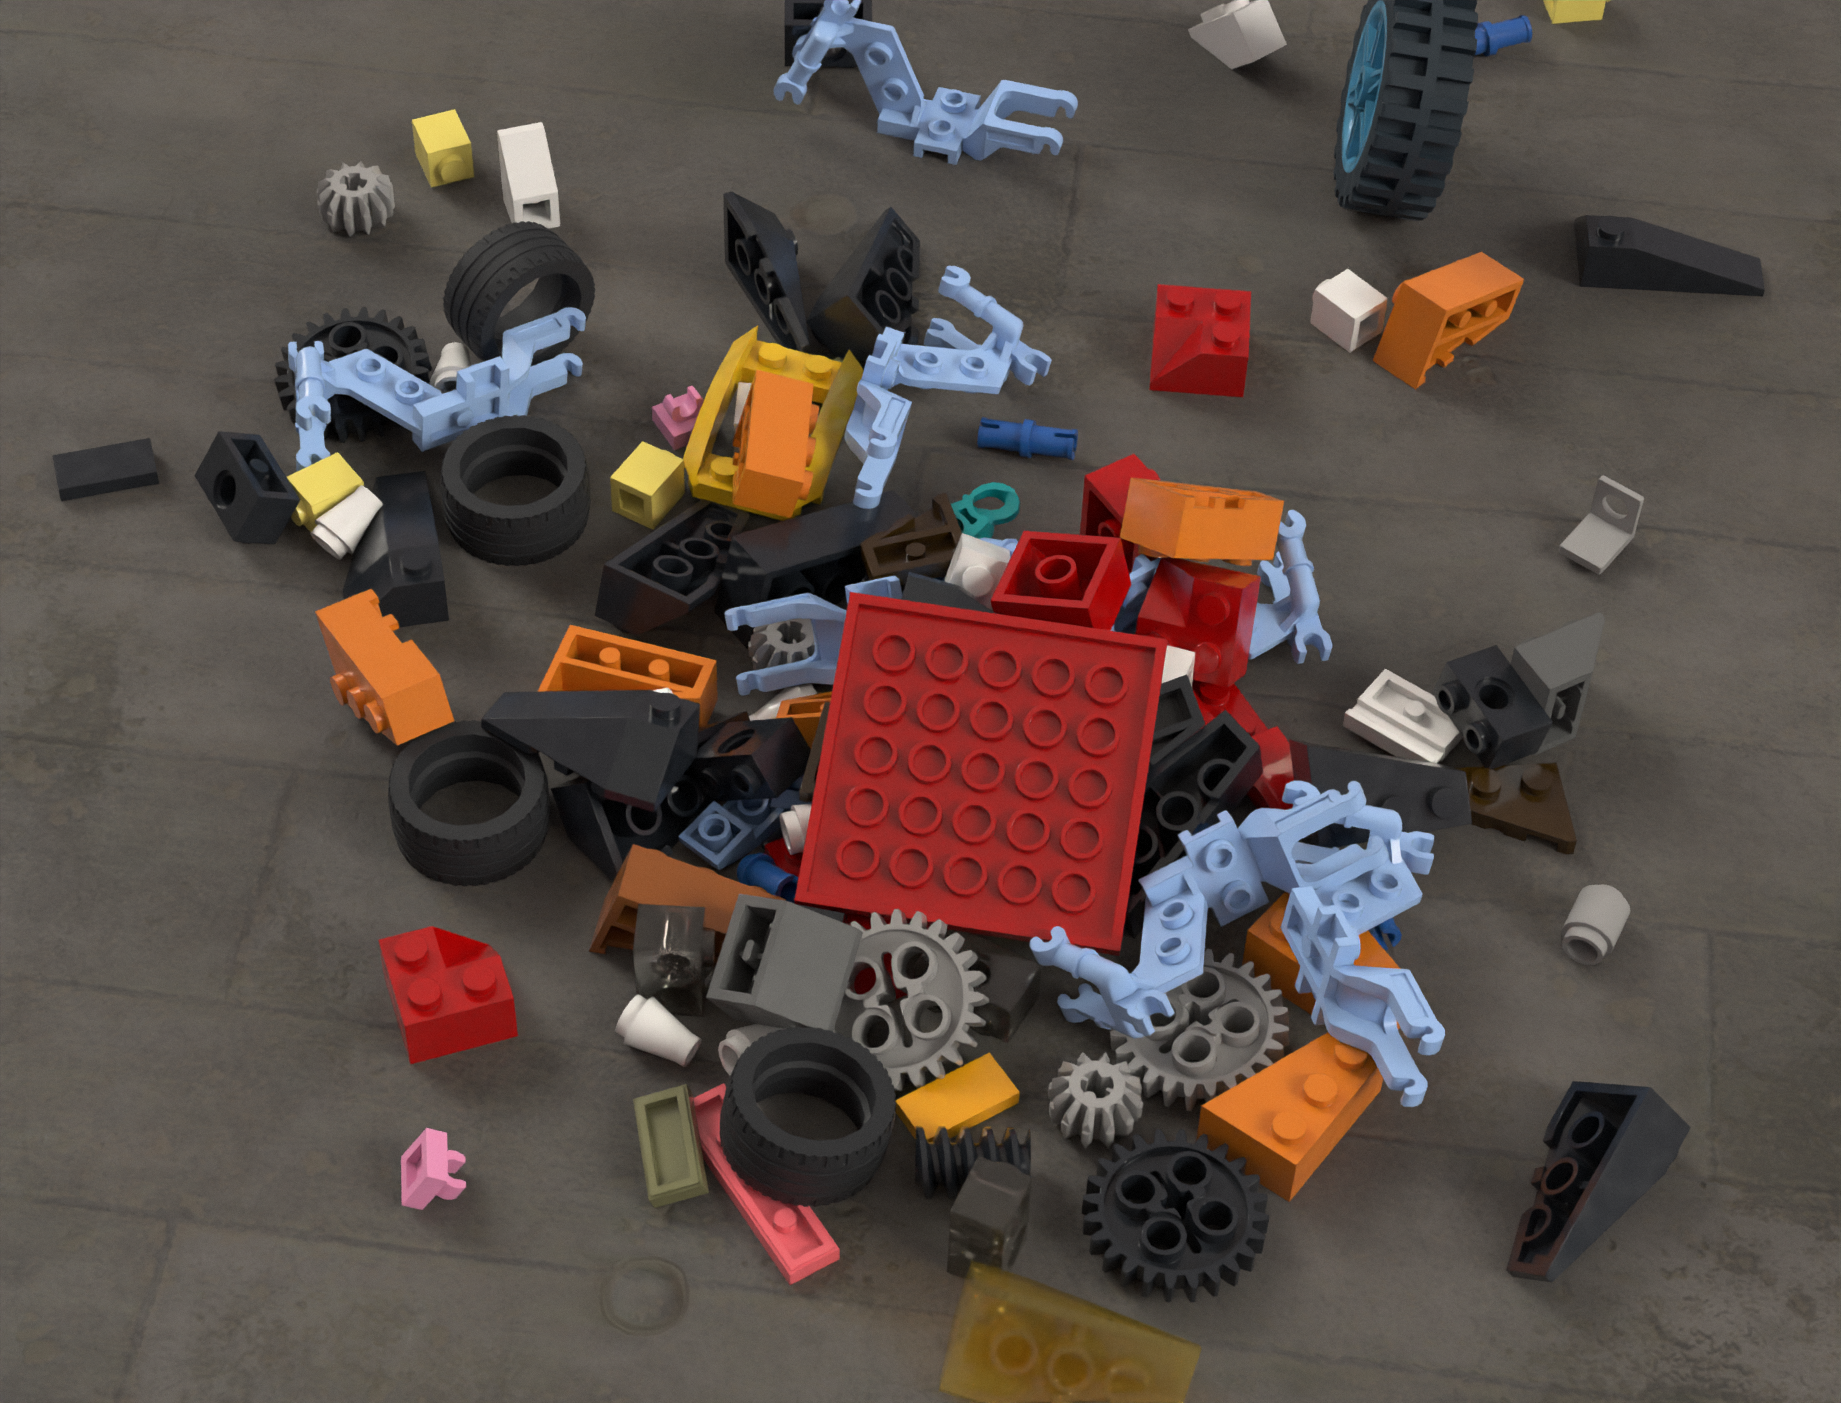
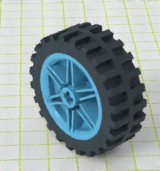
[1333,0,1478,221]

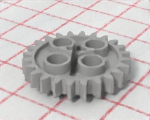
[833,909,989,1092]
[1110,949,1289,1111]

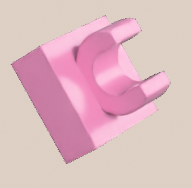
[652,385,704,450]
[401,1128,466,1210]

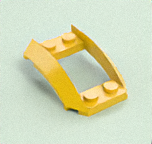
[683,325,864,521]

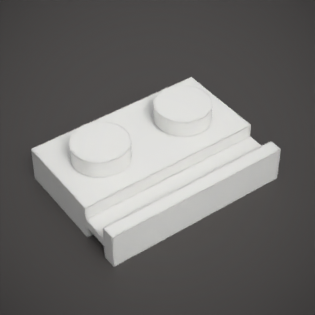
[1343,669,1463,764]

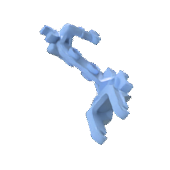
[773,0,1078,165]
[844,265,1052,509]
[288,307,586,472]
[1111,510,1333,664]
[725,537,1018,695]
[1029,781,1389,1039]
[1280,781,1445,1107]

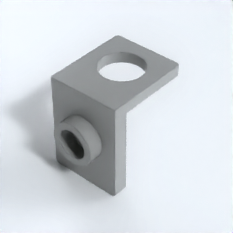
[1559,475,1644,575]

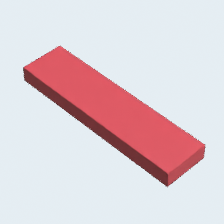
[693,1083,840,1285]

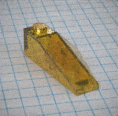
[938,1261,1202,1403]

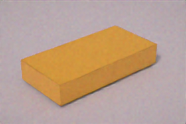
[895,1052,1020,1142]

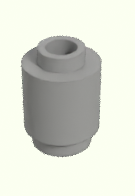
[1561,884,1630,965]

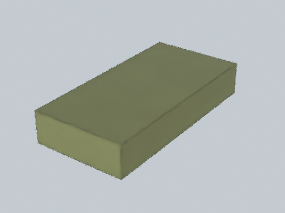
[633,1084,709,1208]

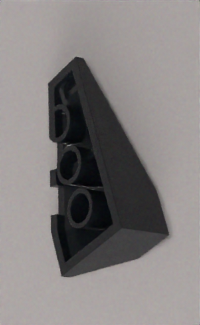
[723,191,810,354]

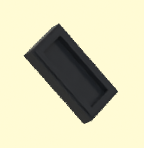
[52,438,159,501]

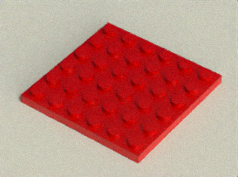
[794,592,1168,956]

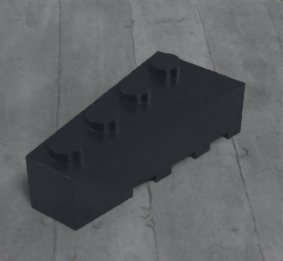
[714,490,918,649]
[1124,710,1263,939]

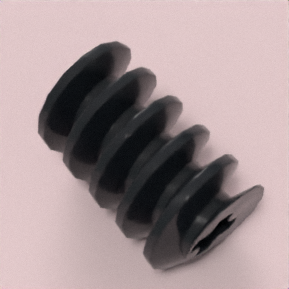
[915,1126,1031,1201]

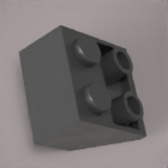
[1511,612,1605,756]
[706,894,863,1031]

